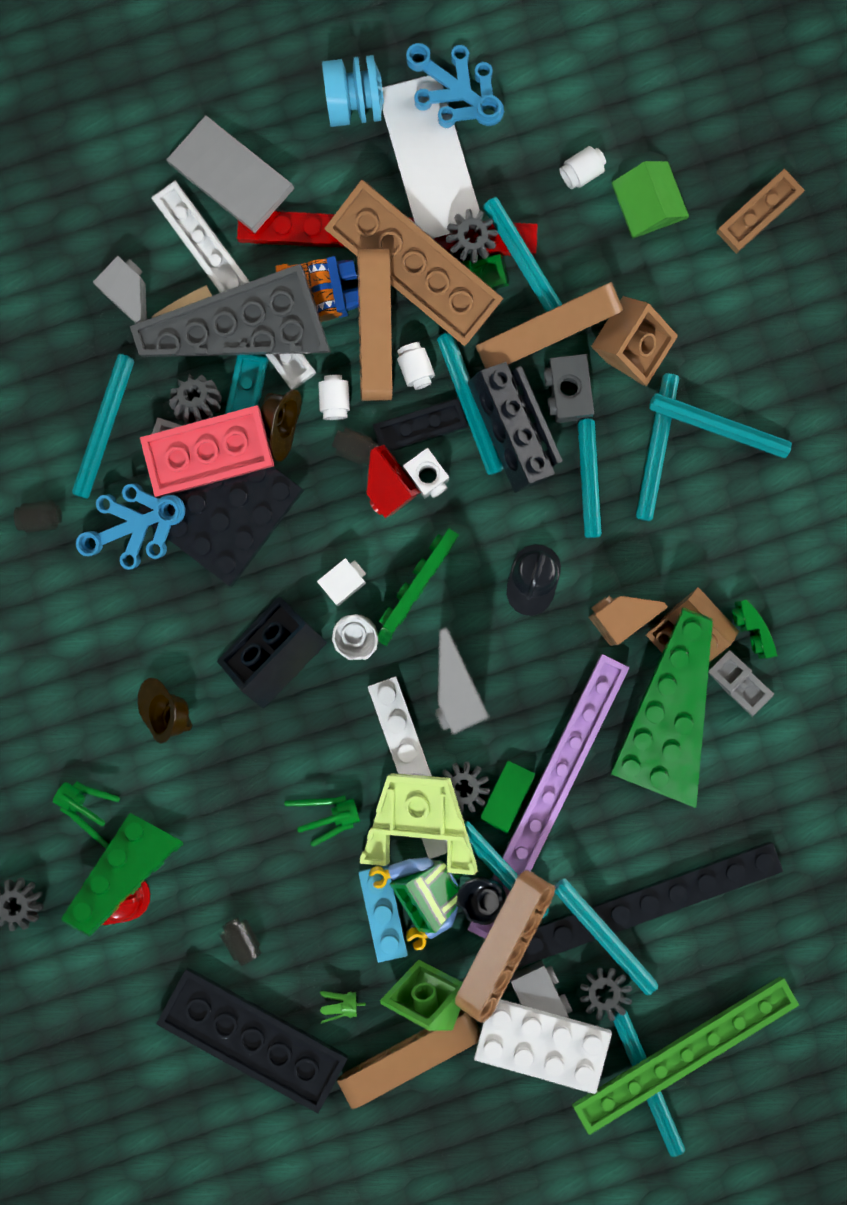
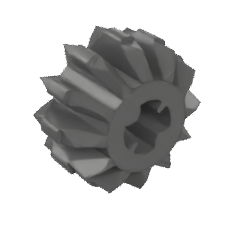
[445,209,498,263]
[169,374,222,425]
[442,761,490,814]
[0,877,44,931]
[580,967,632,1021]

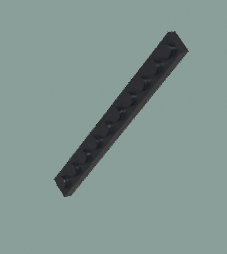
[516,841,783,969]

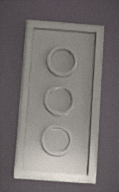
[166,115,294,233]

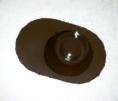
[260,390,302,461]
[137,678,193,744]

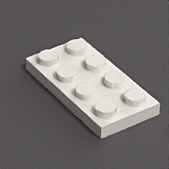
[474,999,612,1094]

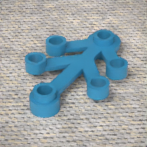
[406,43,504,128]
[76,483,185,570]

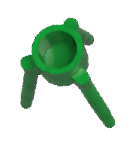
[53,781,120,849]
[284,795,360,846]

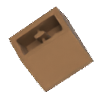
[646,587,740,662]

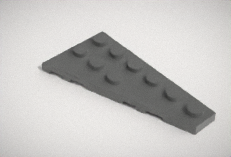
[130,264,331,357]

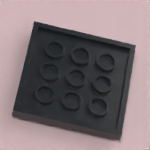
[137,418,304,587]

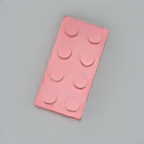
[140,405,274,498]

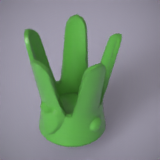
[320,991,366,1024]

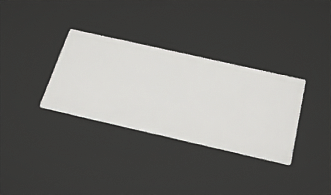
[382,76,483,238]

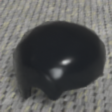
[457,877,507,926]

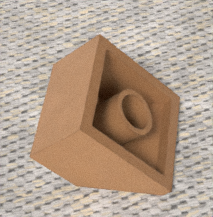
[591,296,678,386]
[589,595,668,646]

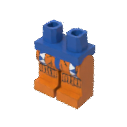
[275,256,358,322]

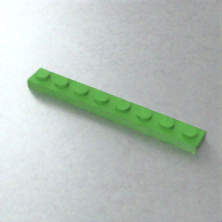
[571,976,799,1135]

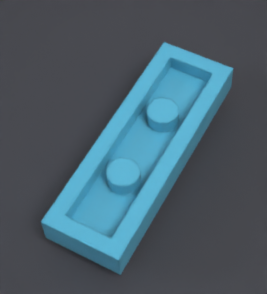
[358,864,408,963]

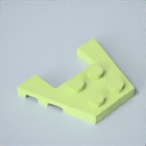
[360,773,478,875]

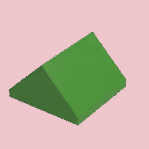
[612,161,689,239]
[380,960,463,1031]

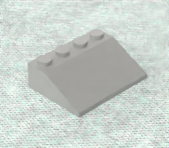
[435,628,488,734]

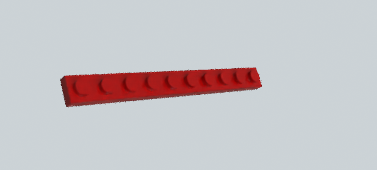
[237,211,538,257]

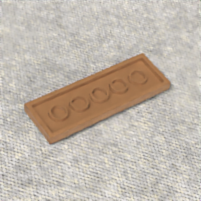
[324,180,504,346]

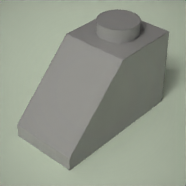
[93,256,147,324]

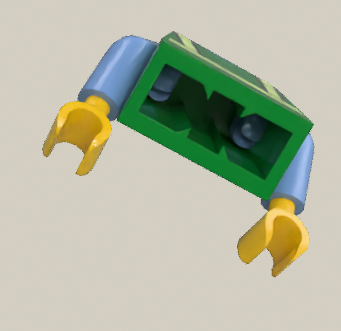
[369,857,464,950]

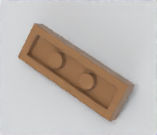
[716,169,805,254]

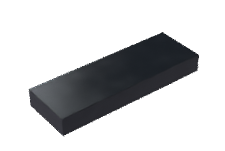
[373,398,468,452]

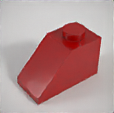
[367,445,421,518]

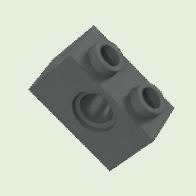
[544,354,594,423]

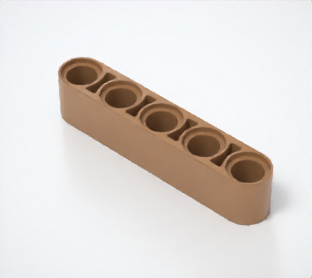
[357,249,392,401]
[475,282,624,369]
[455,870,555,1023]
[337,1009,481,1109]

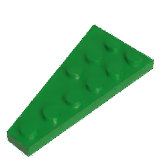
[611,607,713,808]

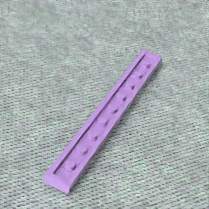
[467,654,629,939]

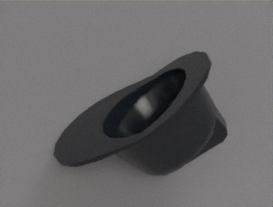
[506,544,561,616]

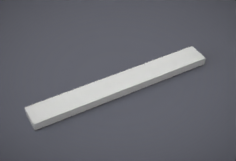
[151,180,316,390]

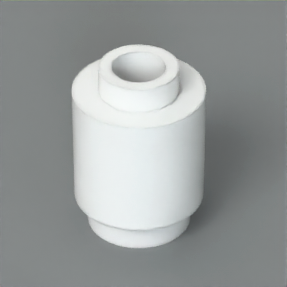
[559,146,606,189]
[397,342,435,390]
[318,375,350,420]

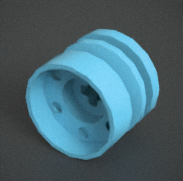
[322,55,384,127]

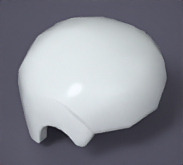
[332,614,379,660]

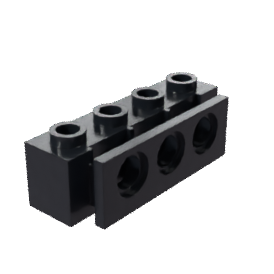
[467,362,562,493]

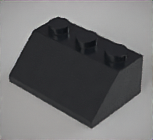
[217,596,327,709]

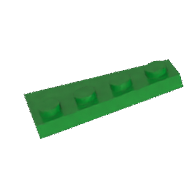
[378,528,459,647]
[61,813,183,937]

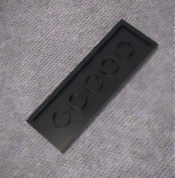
[156,967,348,1113]

